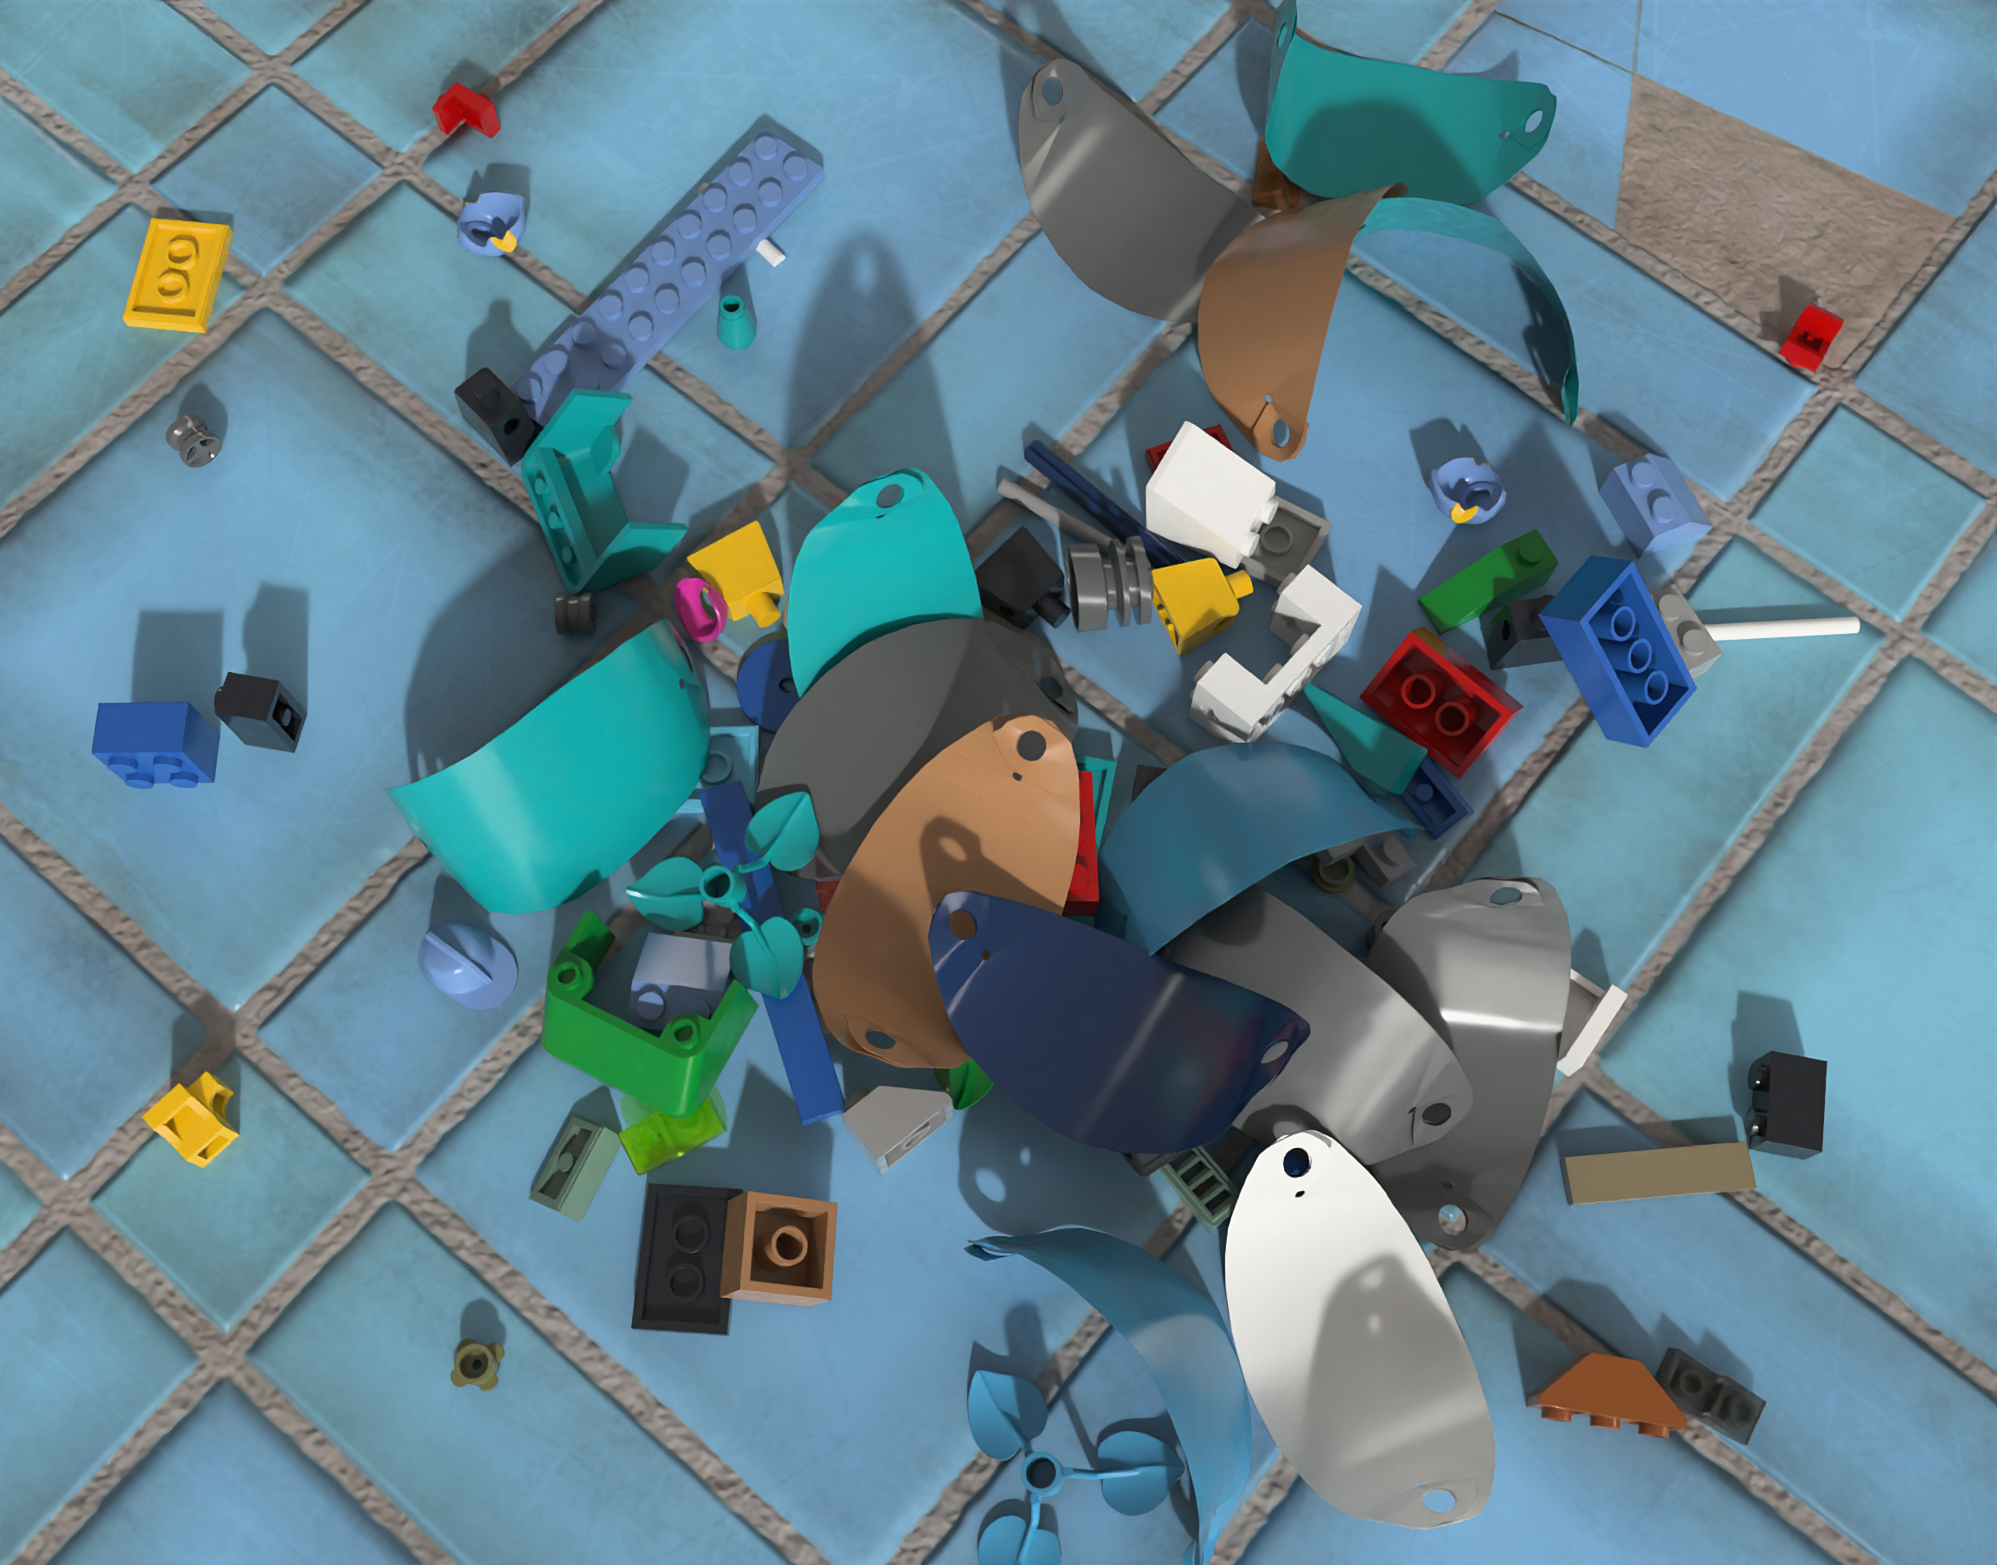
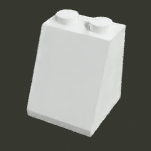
[1146,421,1279,569]

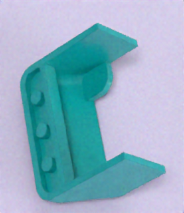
[521,388,688,594]

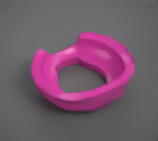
[673,578,728,642]

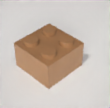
[720,1191,838,1307]

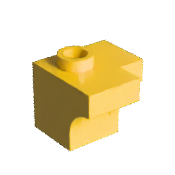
[142,1071,240,1168]

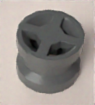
[165,415,221,468]
[555,593,597,635]

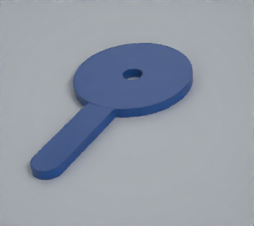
[737,638,800,735]

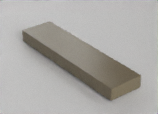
[1560,1141,1757,1206]

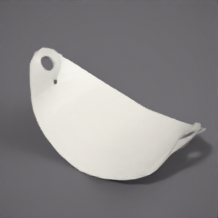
[1225,1130,1496,1530]

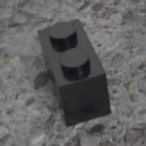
[214,672,307,753]
[1744,1051,1827,1160]

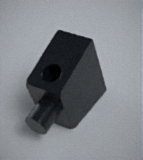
[454,367,539,467]
[974,525,1071,629]
[1481,595,1563,670]

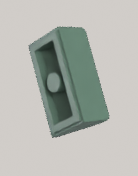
[529,1114,623,1222]

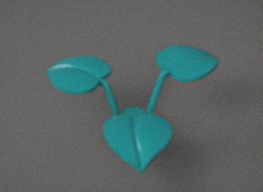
[625,792,820,1000]

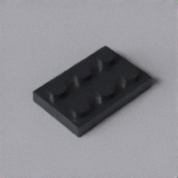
[631,1183,744,1336]

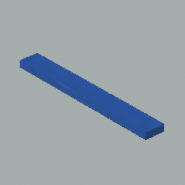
[699,780,847,1126]

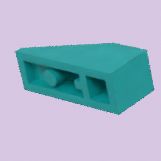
[1303,682,1428,796]

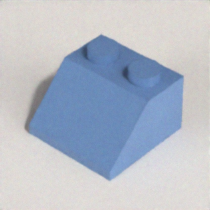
[1599,453,1713,559]
[627,932,734,1031]

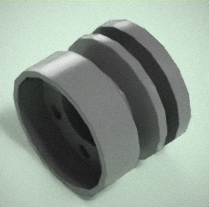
[1065,536,1154,633]

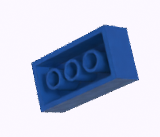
[1539,555,1697,748]

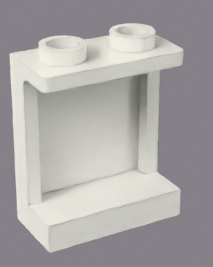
[1556,969,1628,1077]

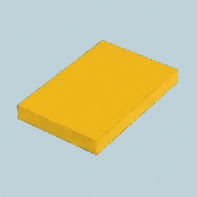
[122,218,233,333]

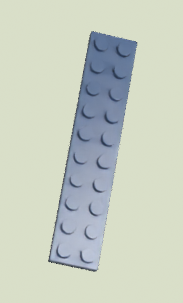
[509,128,825,431]

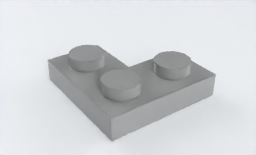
[1315,830,1417,889]

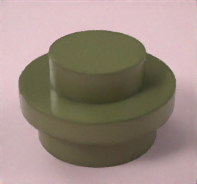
[1311,856,1356,894]

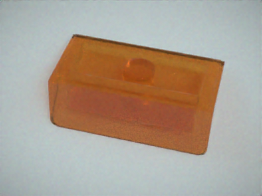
[1251,139,1301,211]

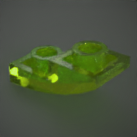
[617,1095,728,1176]

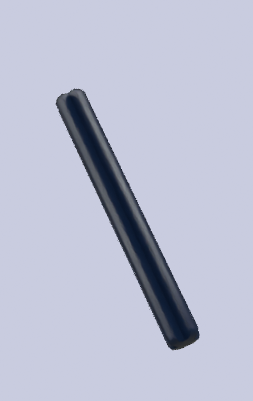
[1024,440,1186,569]

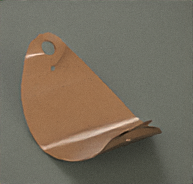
[1198,181,1409,463]
[812,712,1080,1069]

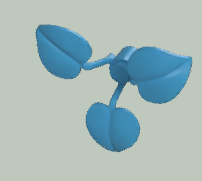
[968,1370,1185,1565]

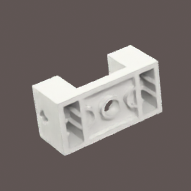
[1188,564,1362,745]

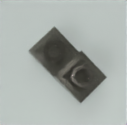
[1654,1348,1766,1445]

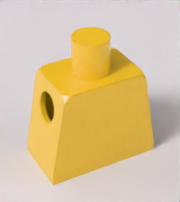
[686,520,784,628]
[1152,557,1253,657]

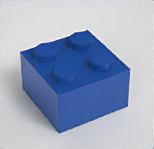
[91,702,220,789]

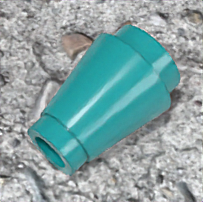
[717,295,757,350]

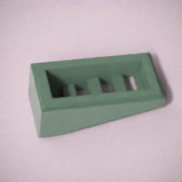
[1159,1146,1240,1234]

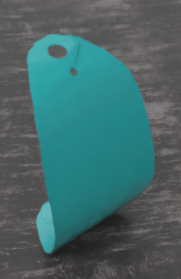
[1265,0,1557,206]
[384,619,710,915]

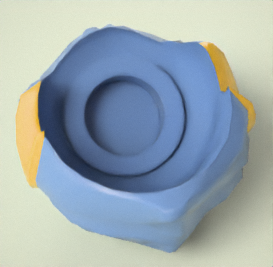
[457,190,527,258]
[1429,457,1507,525]

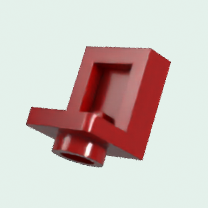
[432,82,501,139]
[1778,303,1844,372]

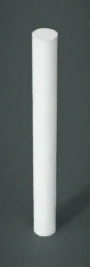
[1703,616,1860,641]

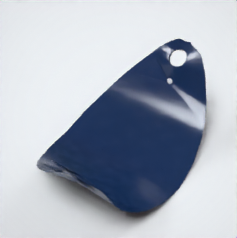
[928,891,1311,1154]

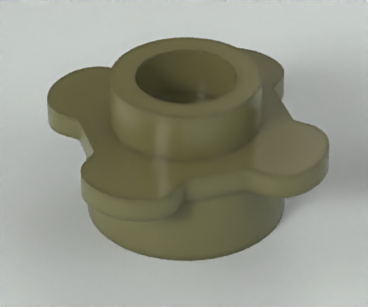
[450,1338,505,1392]

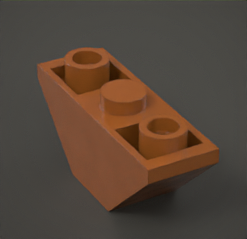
[1526,1352,1687,1438]

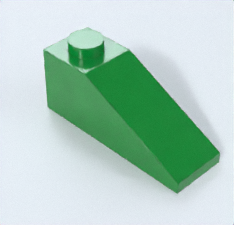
[1418,529,1559,636]

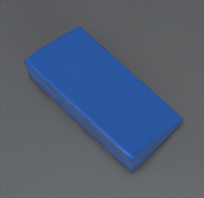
[1399,753,1474,840]

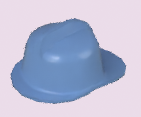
[418,920,518,1010]

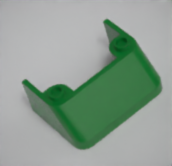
[541,909,759,1120]

